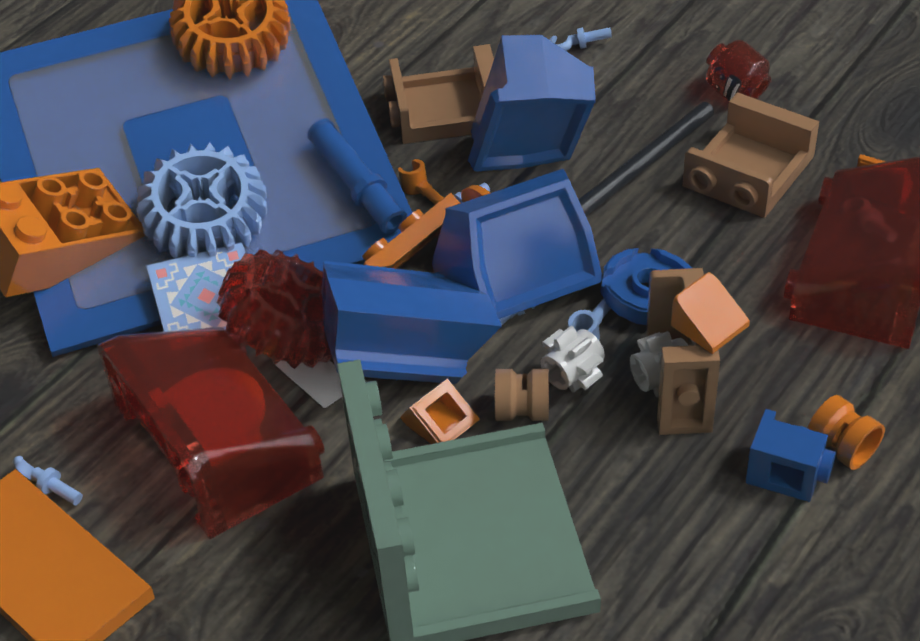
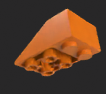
[0,168,145,297]

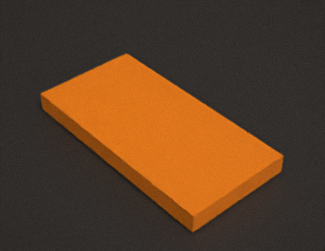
[0,469,155,641]

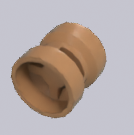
[495,369,549,421]

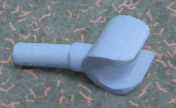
[568,298,611,340]

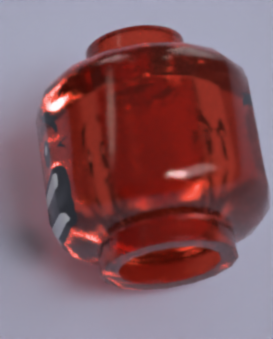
[706,40,771,102]

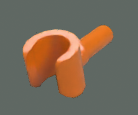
[398,159,444,205]

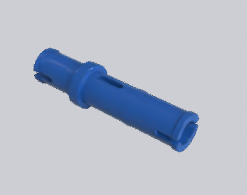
[307,118,407,234]

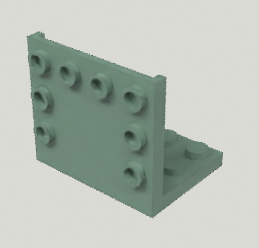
[337,359,601,641]

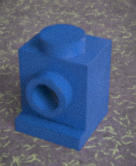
[745,409,836,502]

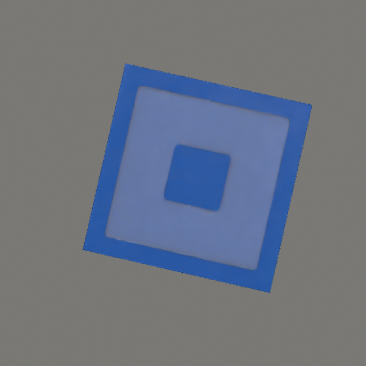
[0,0,413,357]

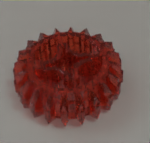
[216,249,332,369]

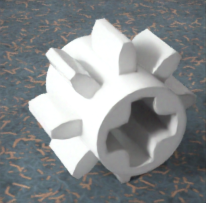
[541,326,605,392]
[630,331,688,397]

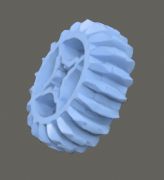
[136,142,267,259]

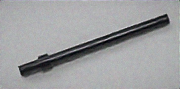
[578,102,714,217]

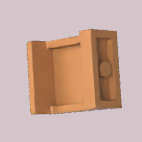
[383,44,494,144]
[683,92,819,218]
[646,268,720,435]

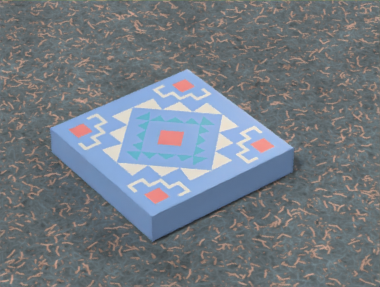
[146,243,268,359]

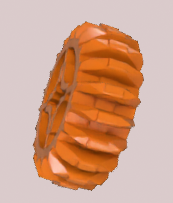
[169,0,291,80]

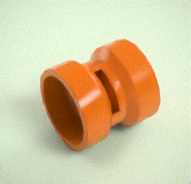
[807,395,885,470]

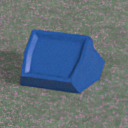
[468,35,596,171]
[432,169,603,319]
[322,260,502,384]

